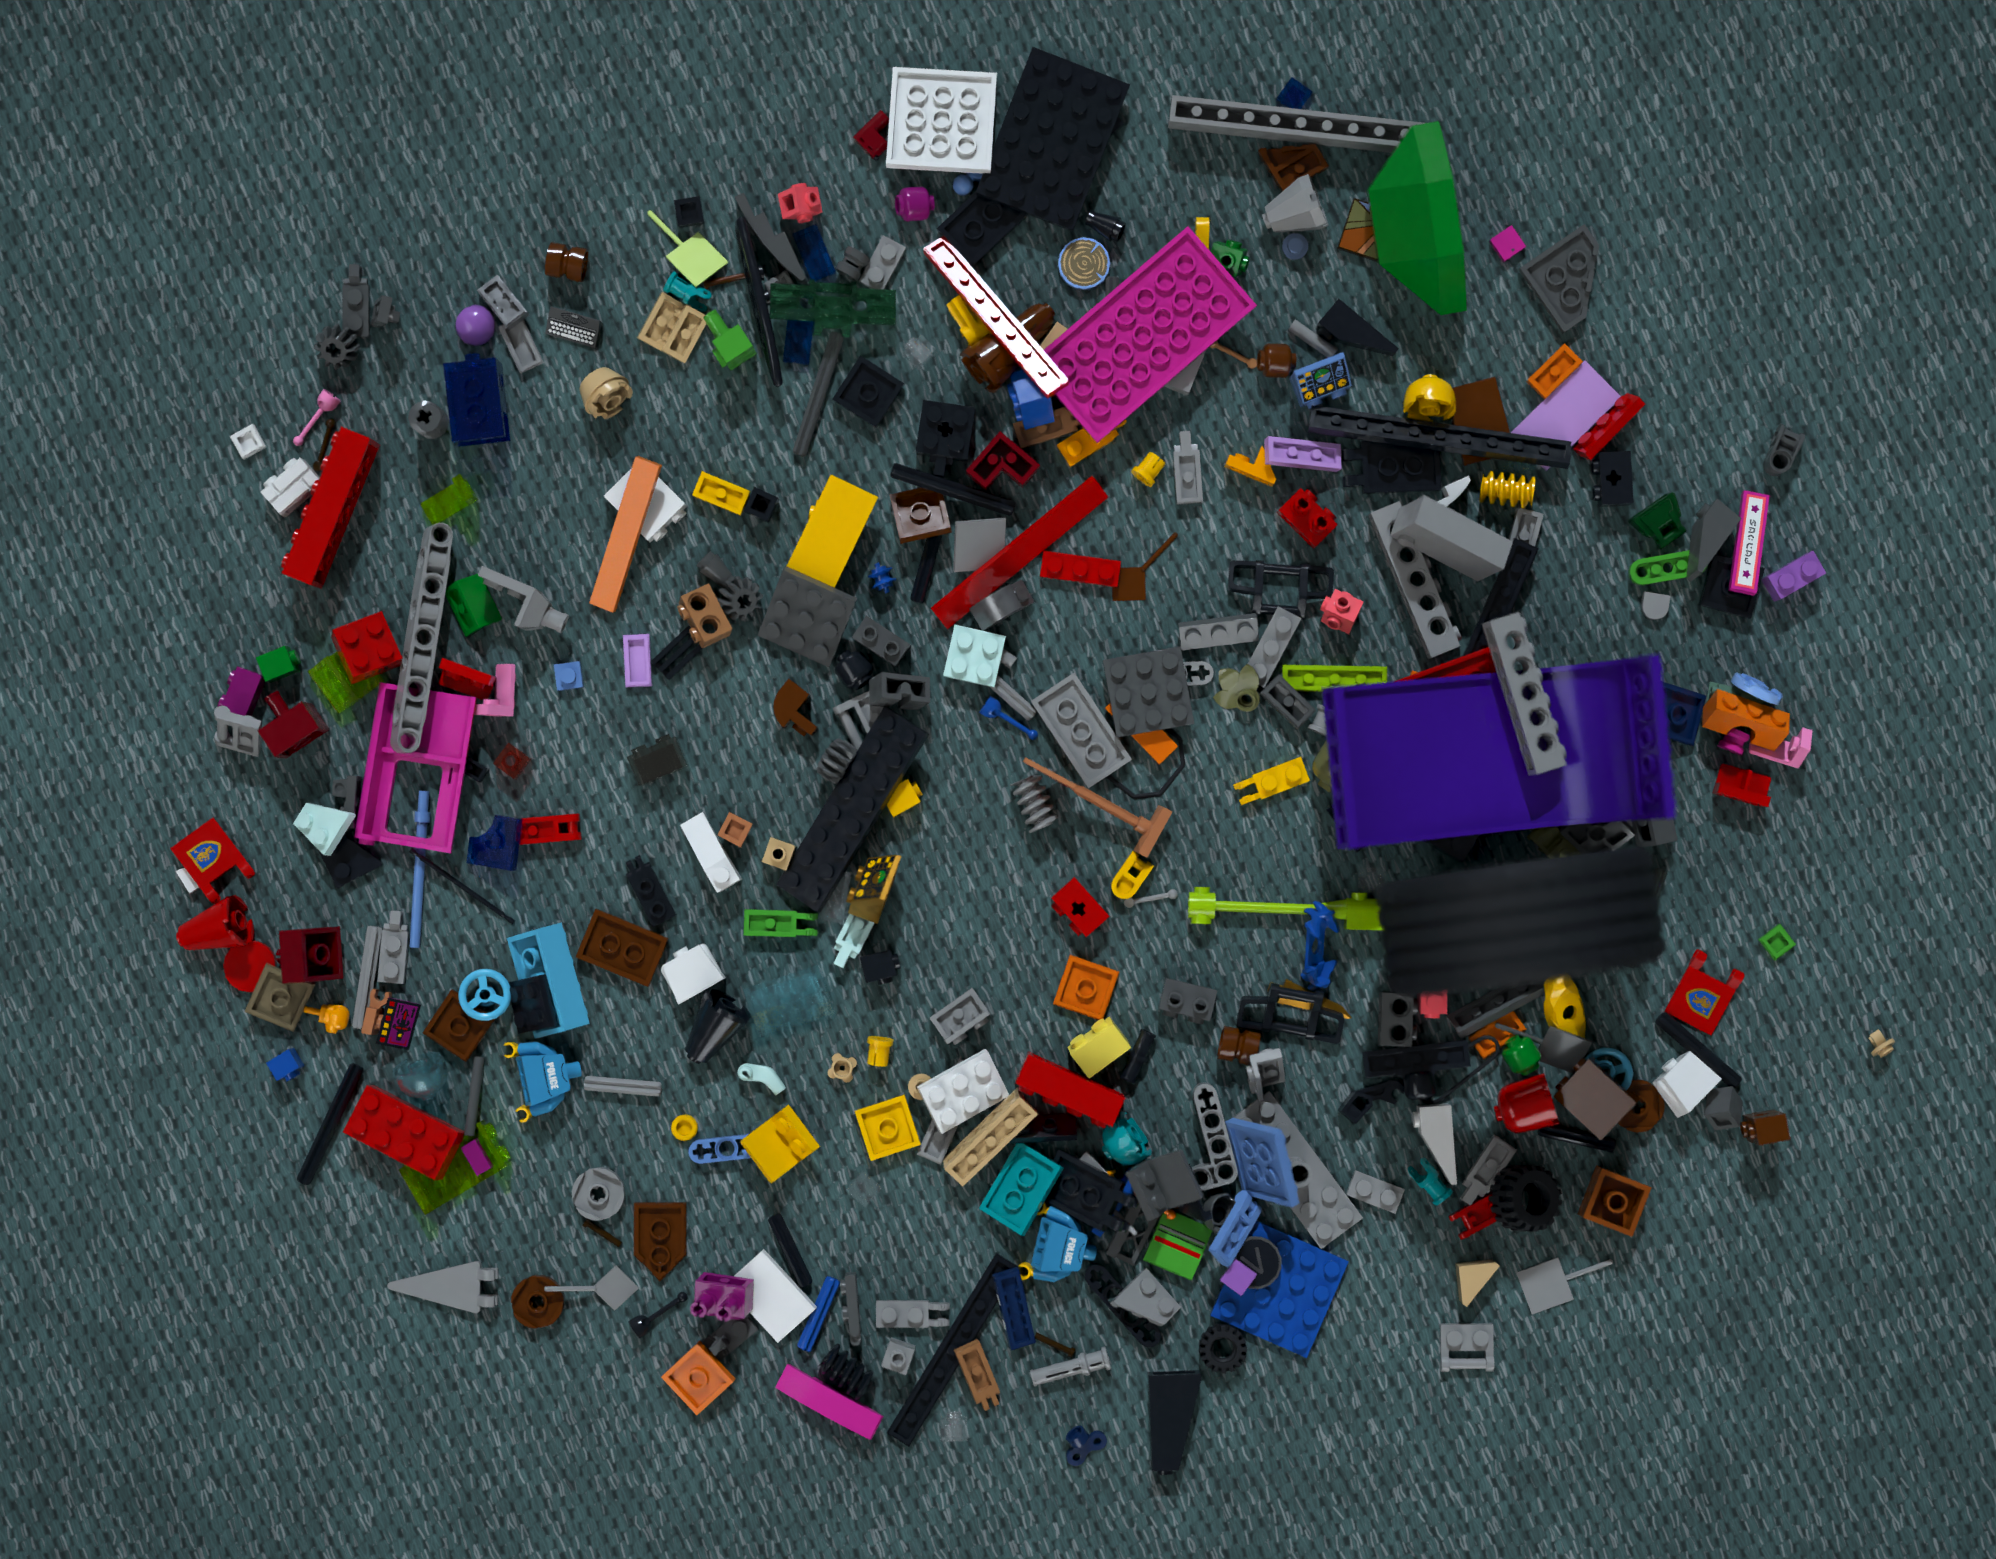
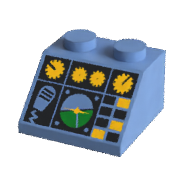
[1289,352,1352,409]

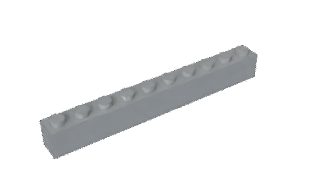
[1168,95,1424,153]

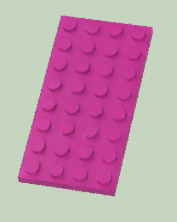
[1043,226,1257,443]

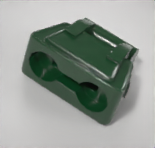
[1628,492,1686,549]

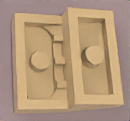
[637,292,706,363]

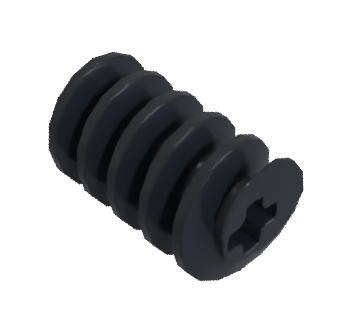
[818,1343,875,1401]

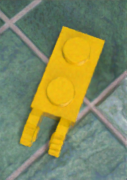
[1233,757,1310,805]

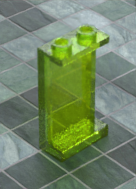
[399,1120,511,1215]

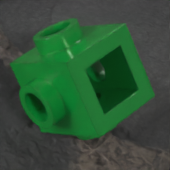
[1211,240,1250,277]

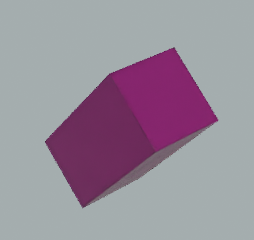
[461,1138,494,1176]

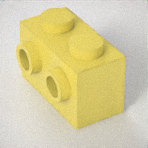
[1068,1016,1131,1078]

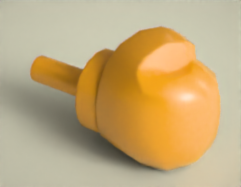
[304,1004,350,1034]

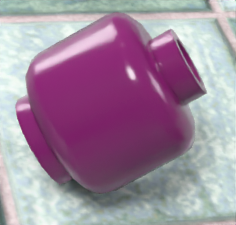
[895,186,935,222]

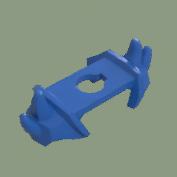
[1300,901,1340,990]

